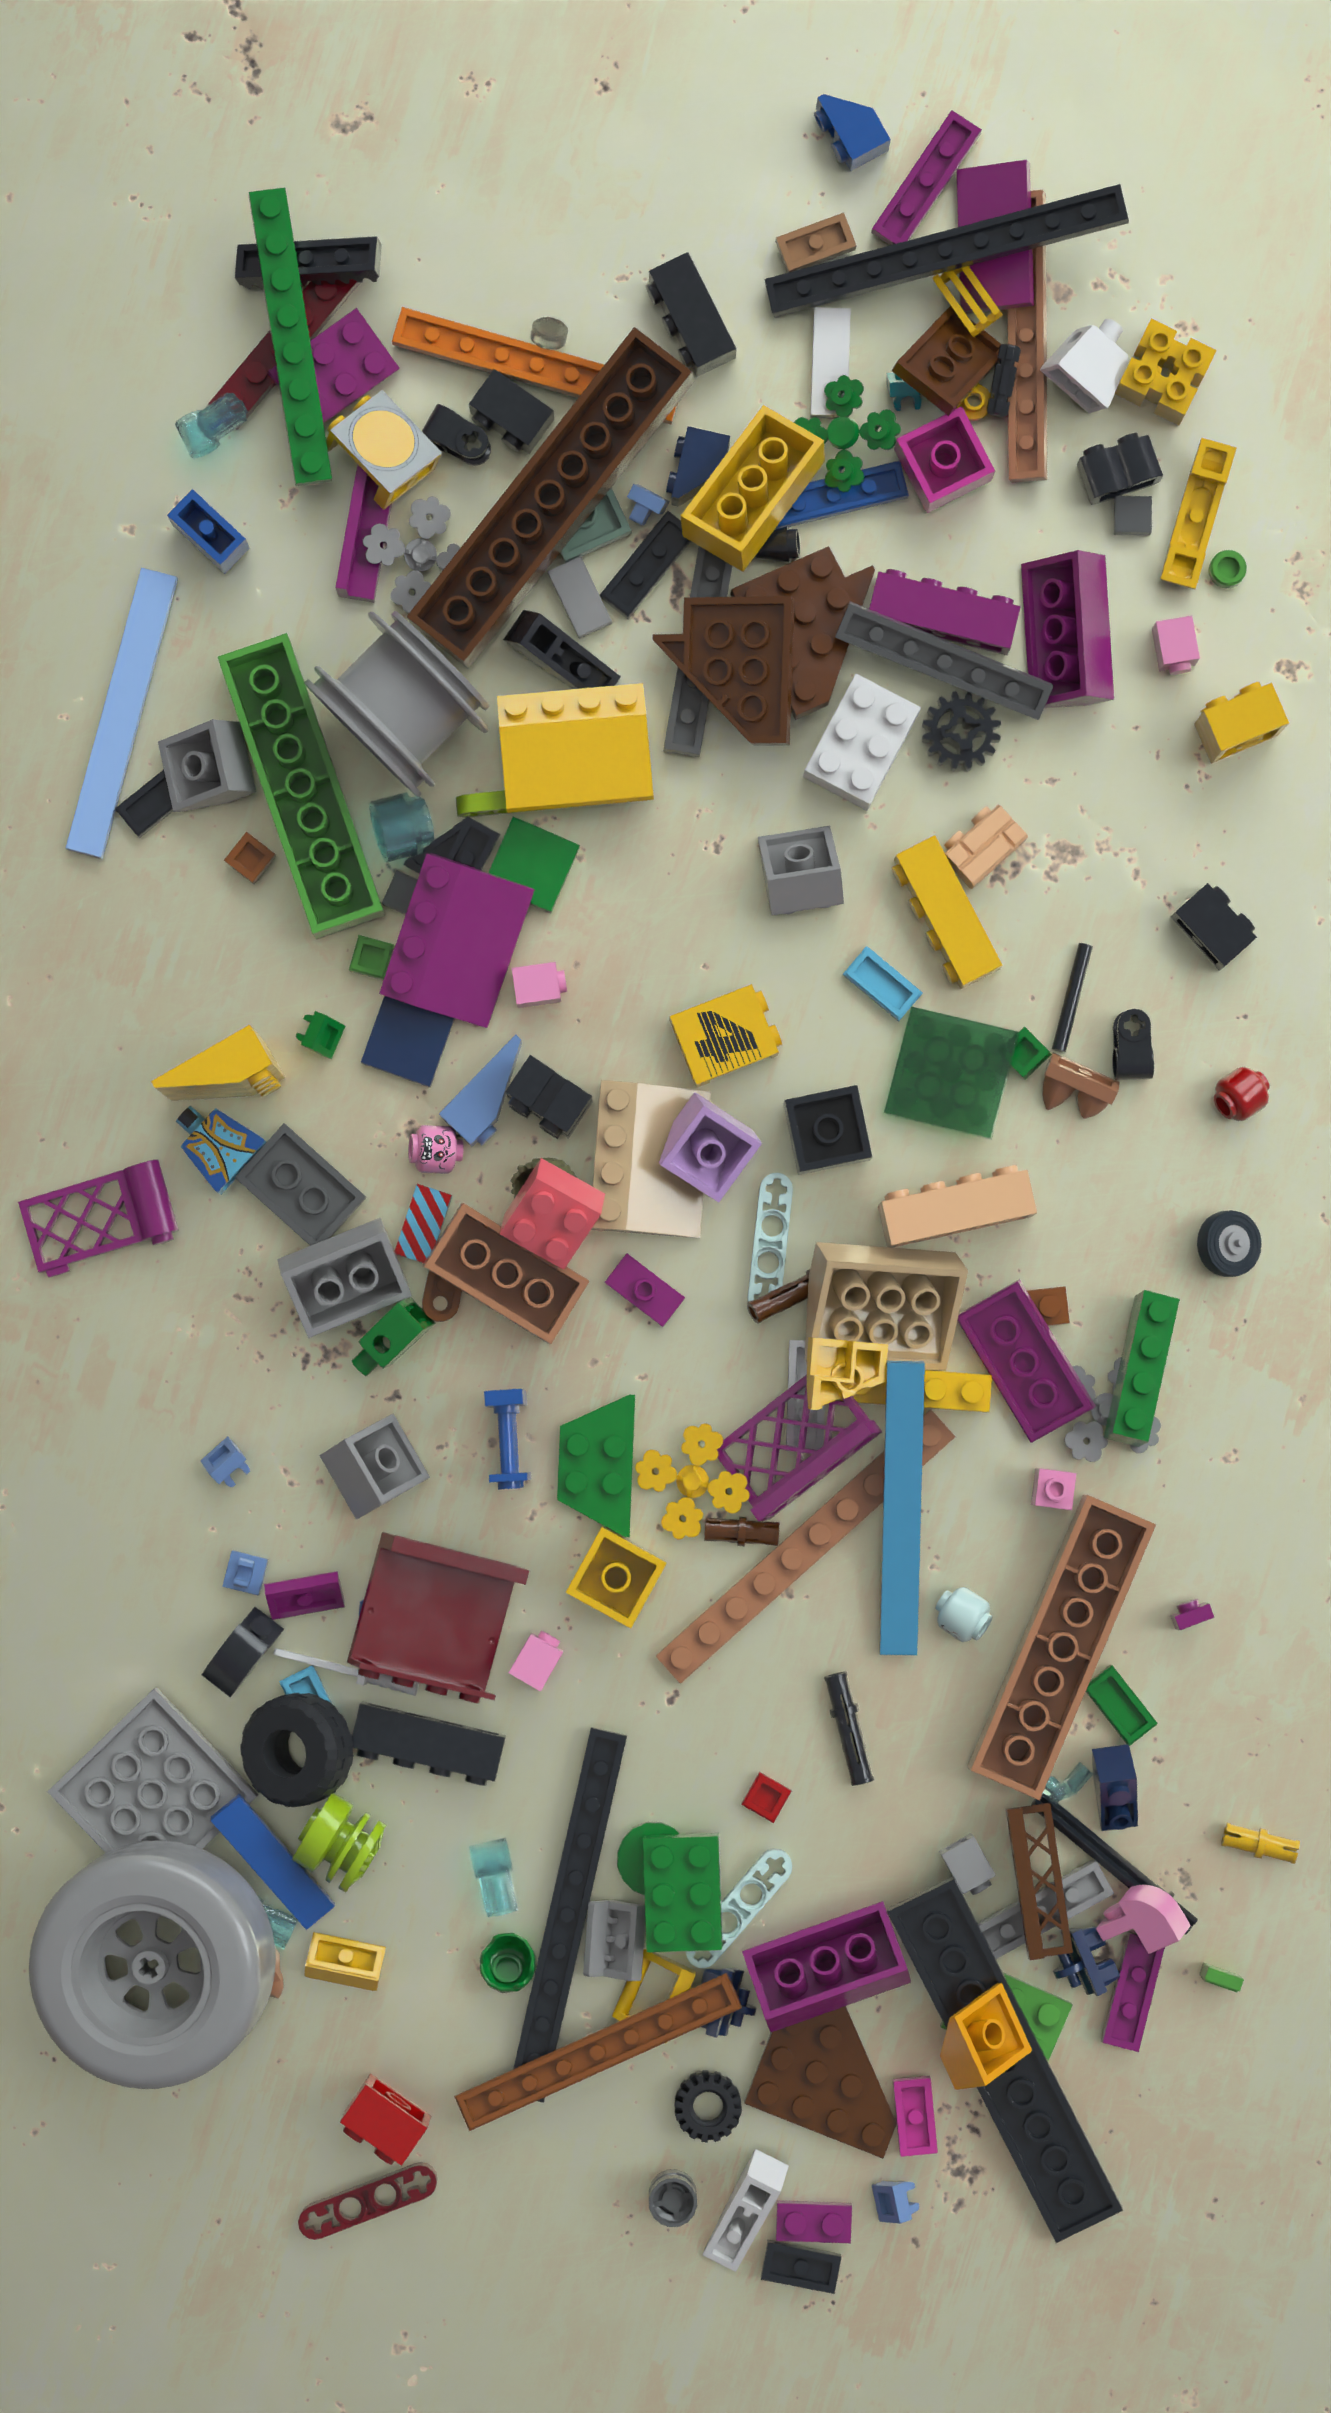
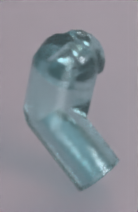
[1043,1762,1093,1803]

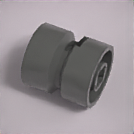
[649,2169,697,2227]

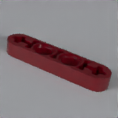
[298,2162,438,2240]

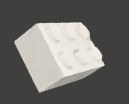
[803,674,921,811]

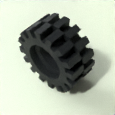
[674,2070,742,2143]

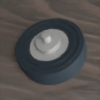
[1197,1210,1262,1277]

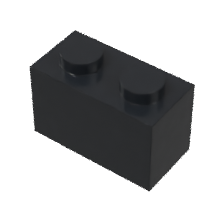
[469,369,554,454]
[1171,883,1257,971]

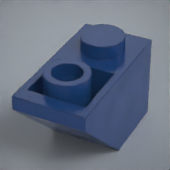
[814,94,891,171]

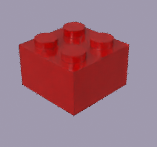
[340,2073,431,2166]

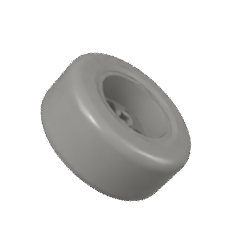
[29,1840,276,2089]

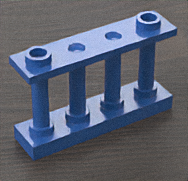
[484,1389,531,1490]

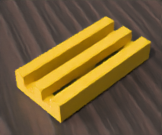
[932,266,1003,337]

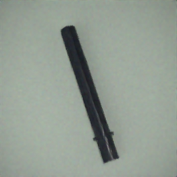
[1031,1792,1198,1935]

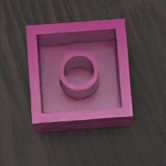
[894,406,995,513]

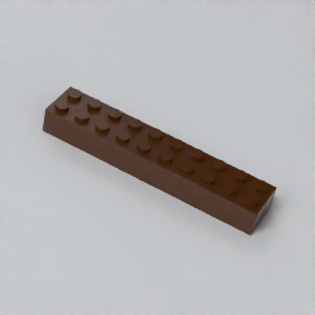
[407,327,694,669]

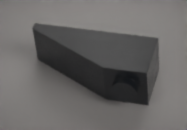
[503,610,621,689]

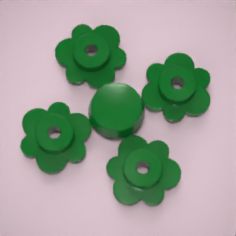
[794,375,901,492]

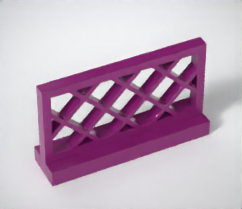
[717,1374,882,1522]

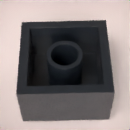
[783,1085,872,1175]

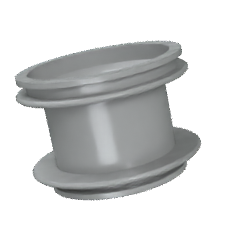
[304,611,490,797]

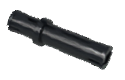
[824,1671,874,1786]

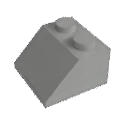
[158,719,256,812]
[758,826,844,915]
[319,1414,430,1520]

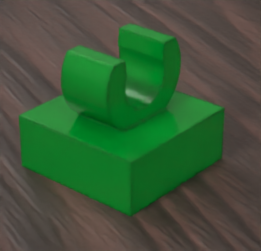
[296,1011,346,1059]

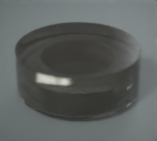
[530,317,568,350]

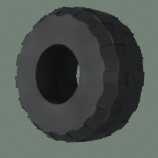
[240,1693,354,1807]

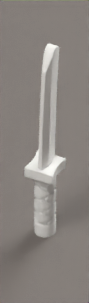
[273,1648,419,1696]

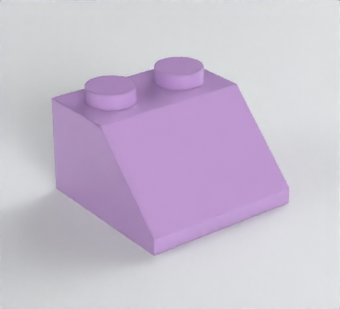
[659,1092,762,1202]

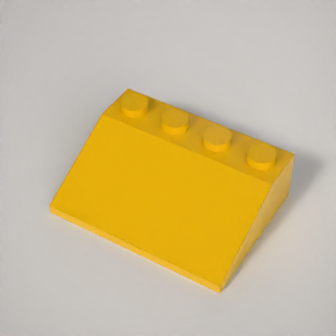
[497,683,654,813]
[151,1025,285,1101]

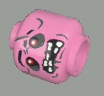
[408,1125,463,1174]

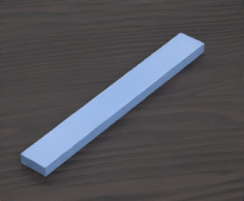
[66,568,178,859]

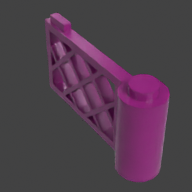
[18,1159,179,1278]

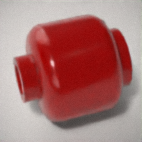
[1214,1067,1270,1121]

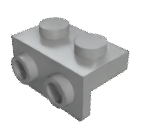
[583,1900,646,1981]

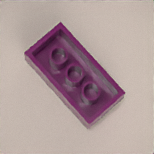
[742,1901,911,2033]

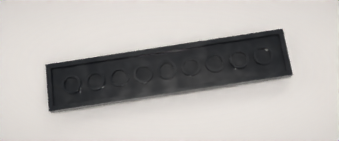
[887,1876,1123,2243]

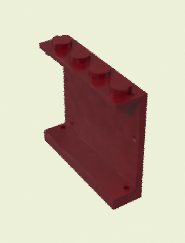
[347,1532,530,1704]

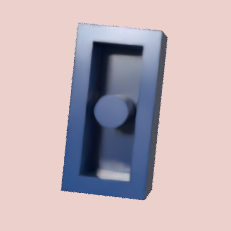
[167,489,250,574]

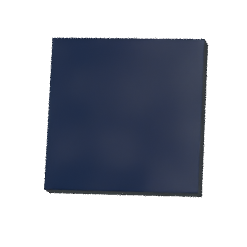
[361,996,455,1088]

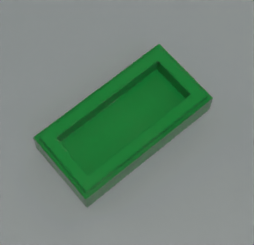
[1086,1665,1158,1746]

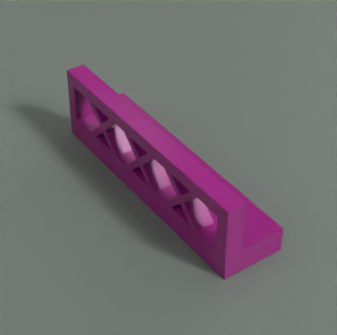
[335,464,392,603]

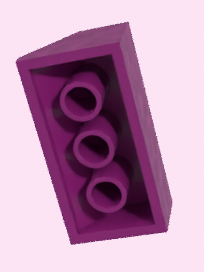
[1021,550,1114,708]

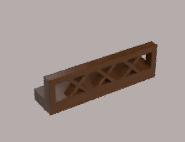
[1005,1803,1073,1960]

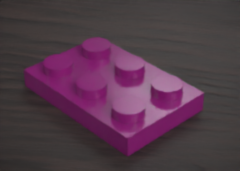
[268,308,399,424]

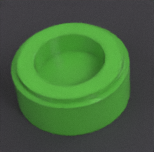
[1209,550,1247,589]

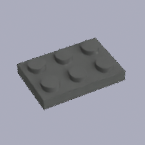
[234,1123,367,1246]

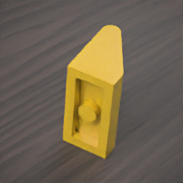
[612,1948,696,2044]

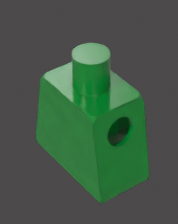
[352,1297,436,1376]

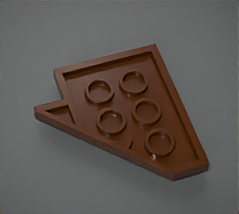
[730,546,875,720]
[652,596,795,746]
[744,2006,897,2159]

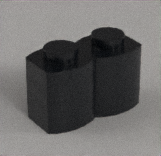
[1077,433,1163,505]

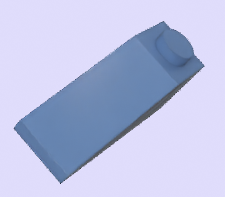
[439,1035,522,1147]

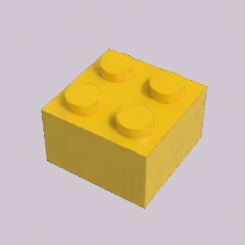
[1194,682,1289,764]
[565,1526,667,1629]

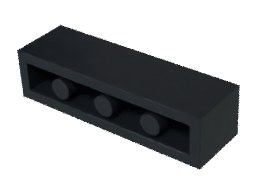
[352,1701,506,1786]

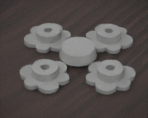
[363,496,460,613]
[1064,1357,1161,1462]

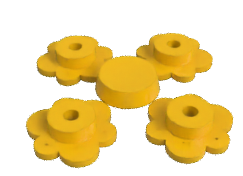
[635,1423,750,1540]

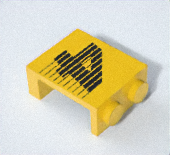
[669,984,783,1088]

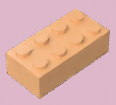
[878,1165,1037,1248]

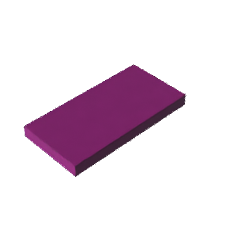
[957,159,1034,314]
[957,1279,1096,1443]

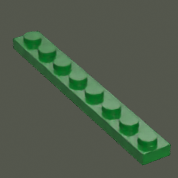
[248,187,332,486]

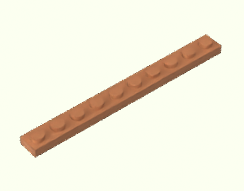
[656,1409,955,1684]

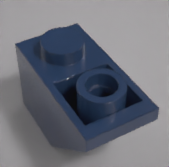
[666,426,730,507]
[1092,1744,1138,1831]

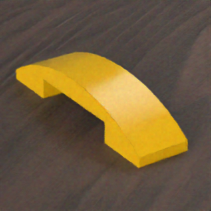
[1160,438,1237,590]

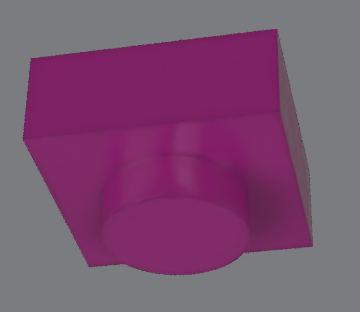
[1170,1599,1215,1630]

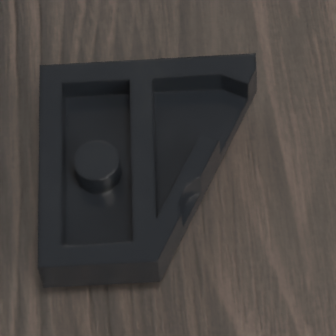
[403,817,501,874]

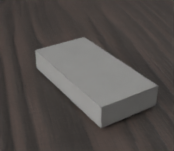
[548,556,612,639]

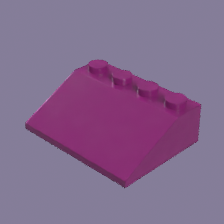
[379,853,535,1028]

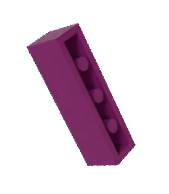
[869,569,1021,655]

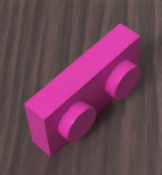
[893,2076,938,2157]

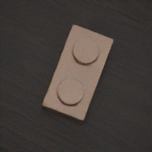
[775,212,857,273]

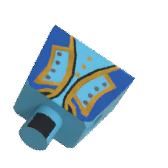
[176,1106,266,1195]

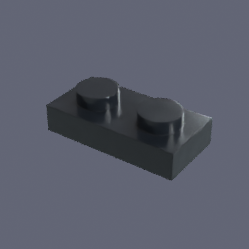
[761,2240,842,2294]

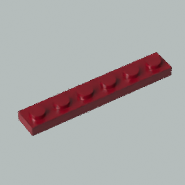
[208,279,360,430]

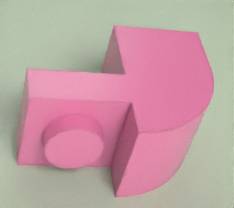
[1096,1885,1191,1954]

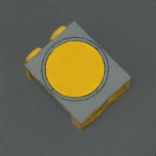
[326,390,442,510]

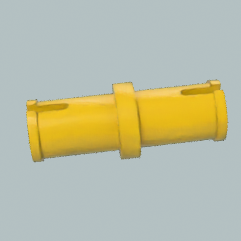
[1221,1823,1300,1864]

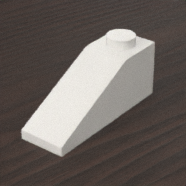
[703,2149,789,2272]

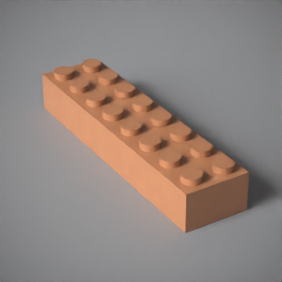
[967,1494,1156,1800]

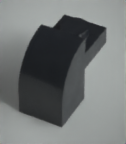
[201,1607,284,1698]

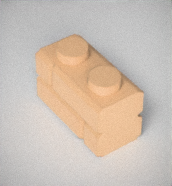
[944,804,1028,889]

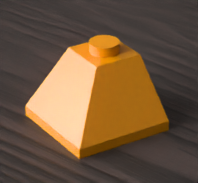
[940,1983,1032,2090]

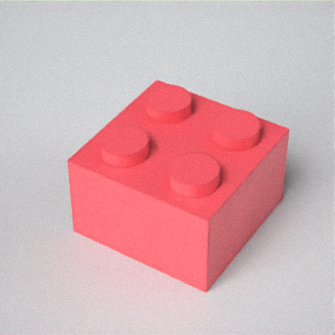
[500,1158,605,1270]

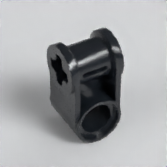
[422,404,491,466]
[1112,1009,1154,1080]

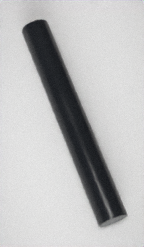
[1052,943,1093,1053]

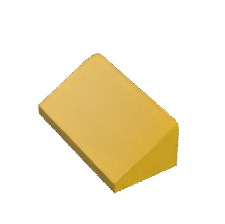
[304,1932,386,1991]

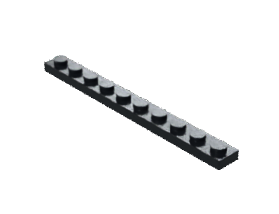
[764,184,1129,318]
[513,1727,627,2103]

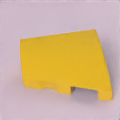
[807,1337,888,1410]

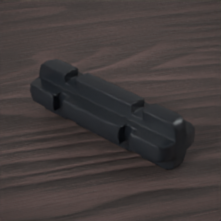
[987,344,1021,417]

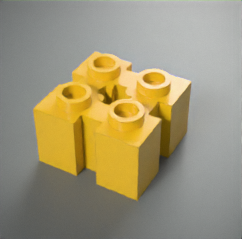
[1115,318,1217,426]

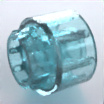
[369,792,434,863]

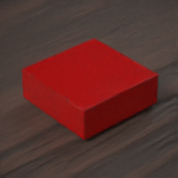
[741,1771,792,1823]

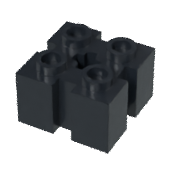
[505,1055,593,1139]

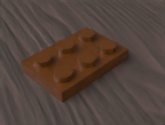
[891,306,1001,416]

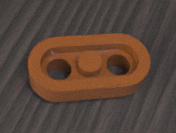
[422,1270,462,1322]

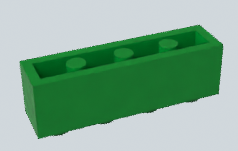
[1104,1290,1180,1447]

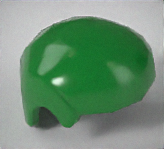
[479,1933,535,1993]

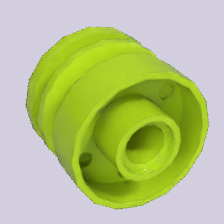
[292,1793,387,1893]

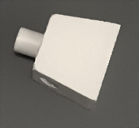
[1040,319,1129,413]

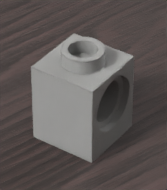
[939,1833,996,1895]

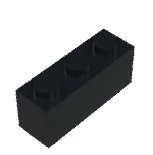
[645,252,737,377]

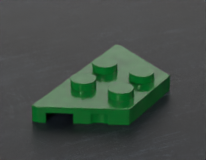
[557,1394,635,1537]

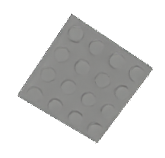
[47,1687,259,1853]

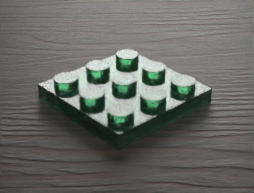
[884,1006,1019,1140]

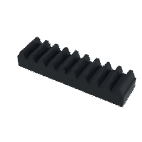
[235,236,382,289]

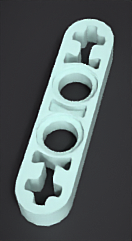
[747,1173,793,1302]
[686,1848,792,1969]

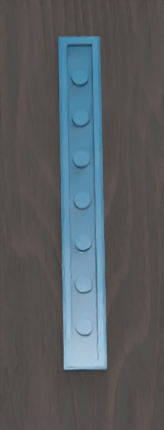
[879,1361,925,1655]

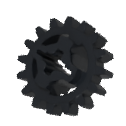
[922,691,1001,772]

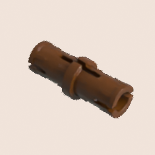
[704,1517,780,1547]

